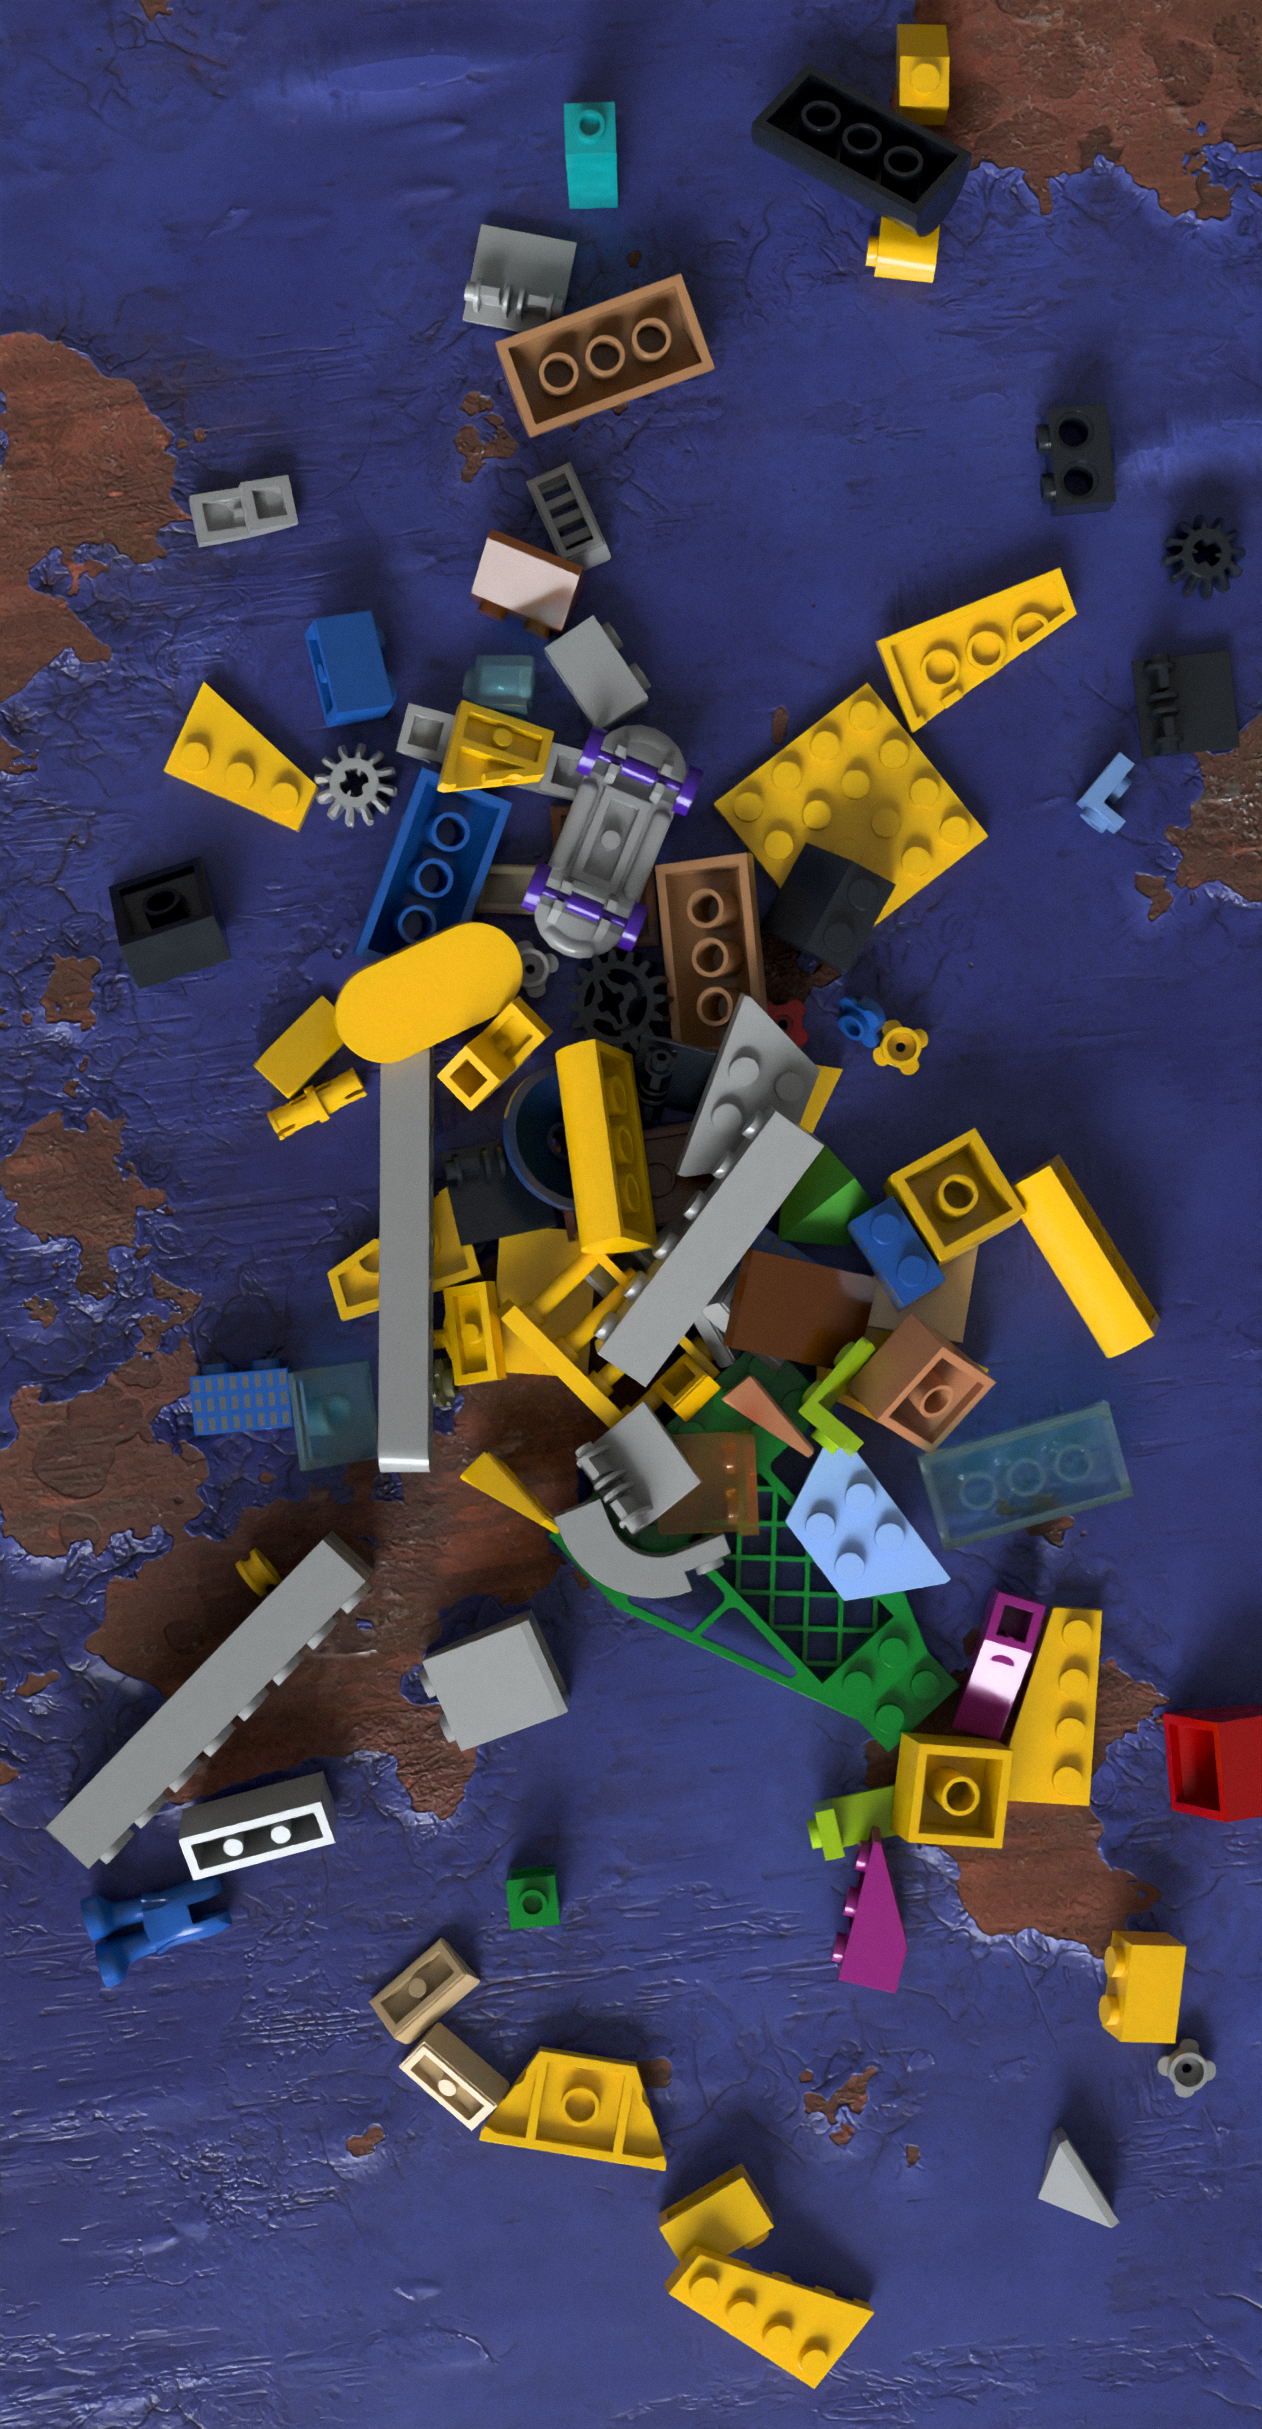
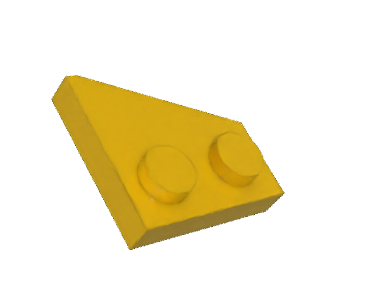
[437,700,555,793]

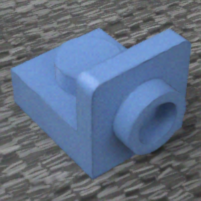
[1076,752,1135,834]

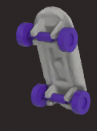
[521,725,704,959]

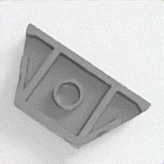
[674,992,820,1177]

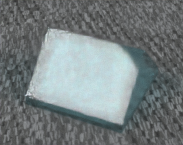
[287,1360,378,1471]

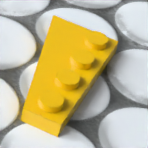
[664,2245,875,2389]

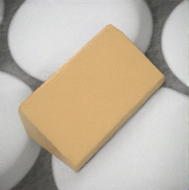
[369,1937,480,2044]
[398,2022,510,2131]

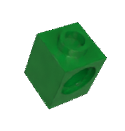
[506,1864,562,1930]

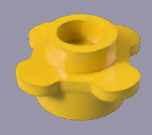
[873,1020,928,1075]

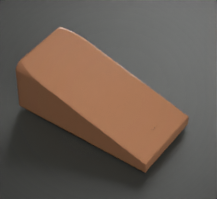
[721,1374,814,1458]

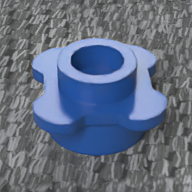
[838,996,885,1048]

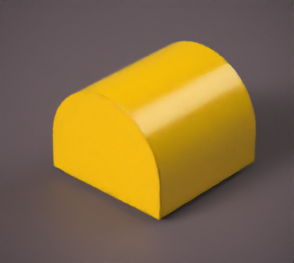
[651,1353,721,1422]

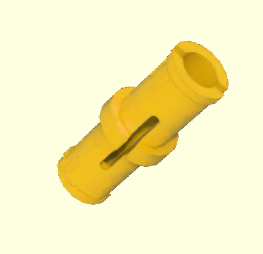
[266,1067,368,1140]

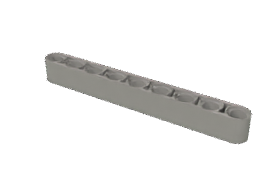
[378,1045,434,1473]

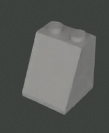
[418,1608,571,1752]

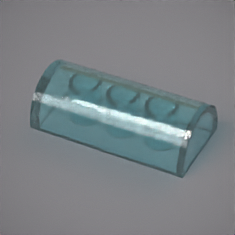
[916,1400,1134,1551]

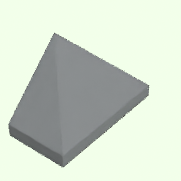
[1038,2126,1120,2228]

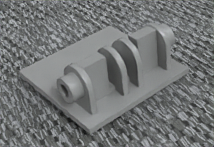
[462,224,577,332]
[575,1401,703,1539]

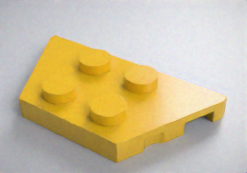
[479,2046,667,2171]

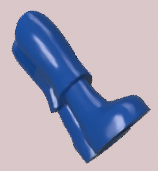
[80,1877,233,1988]

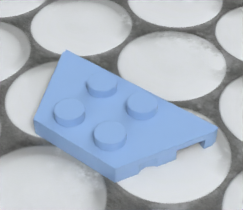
[785,1447,951,1601]

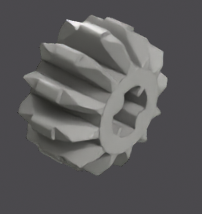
[314,743,398,828]

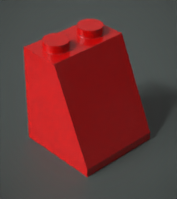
[1163,1704,1262,1823]

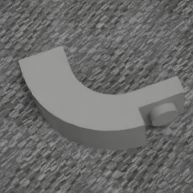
[554,1495,731,1598]

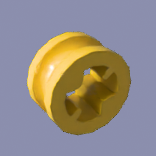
[235,1548,282,1597]

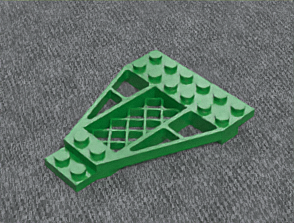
[549,1351,960,1752]

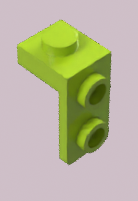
[798,1337,878,1458]
[806,1784,897,1861]

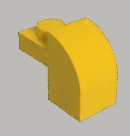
[437,996,553,1111]

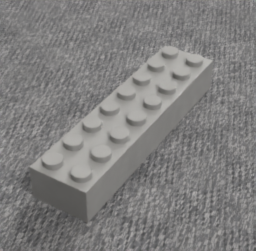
[46,1531,374,1869]

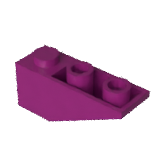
[951,1586,1046,1741]
[830,1826,908,1994]

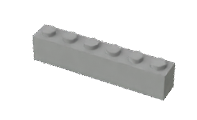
[593,1103,824,1387]

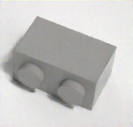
[544,615,651,732]

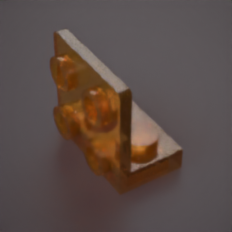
[658,1430,759,1536]

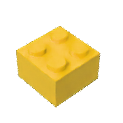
[882,1128,1026,1267]
[890,1732,1013,1849]

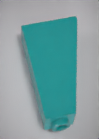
[564,102,618,209]

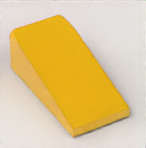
[253,995,344,1100]
[460,1452,560,1534]

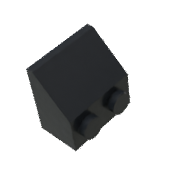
[760,842,896,976]
[109,856,232,989]

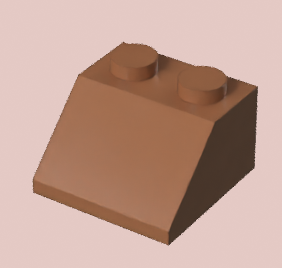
[846,1313,996,1455]

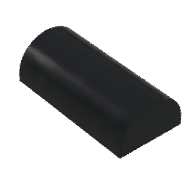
[751,63,972,237]

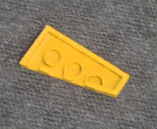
[875,568,1077,733]
[1006,1605,1102,1806]

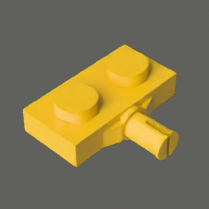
[433,1281,507,1386]

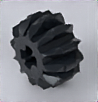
[1160,514,1246,600]

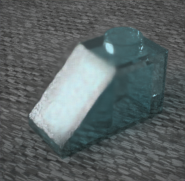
[463,655,537,721]

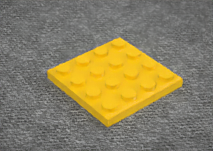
[713,682,988,927]

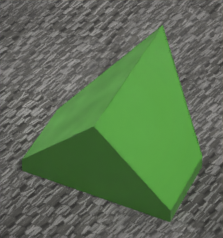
[778,1140,875,1247]

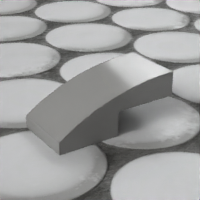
[189,475,299,548]

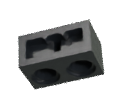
[1035,403,1116,517]

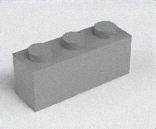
[178,1771,338,1880]

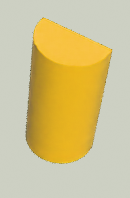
[555,1039,658,1254]
[1010,1154,1161,1358]

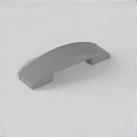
[396,703,584,801]

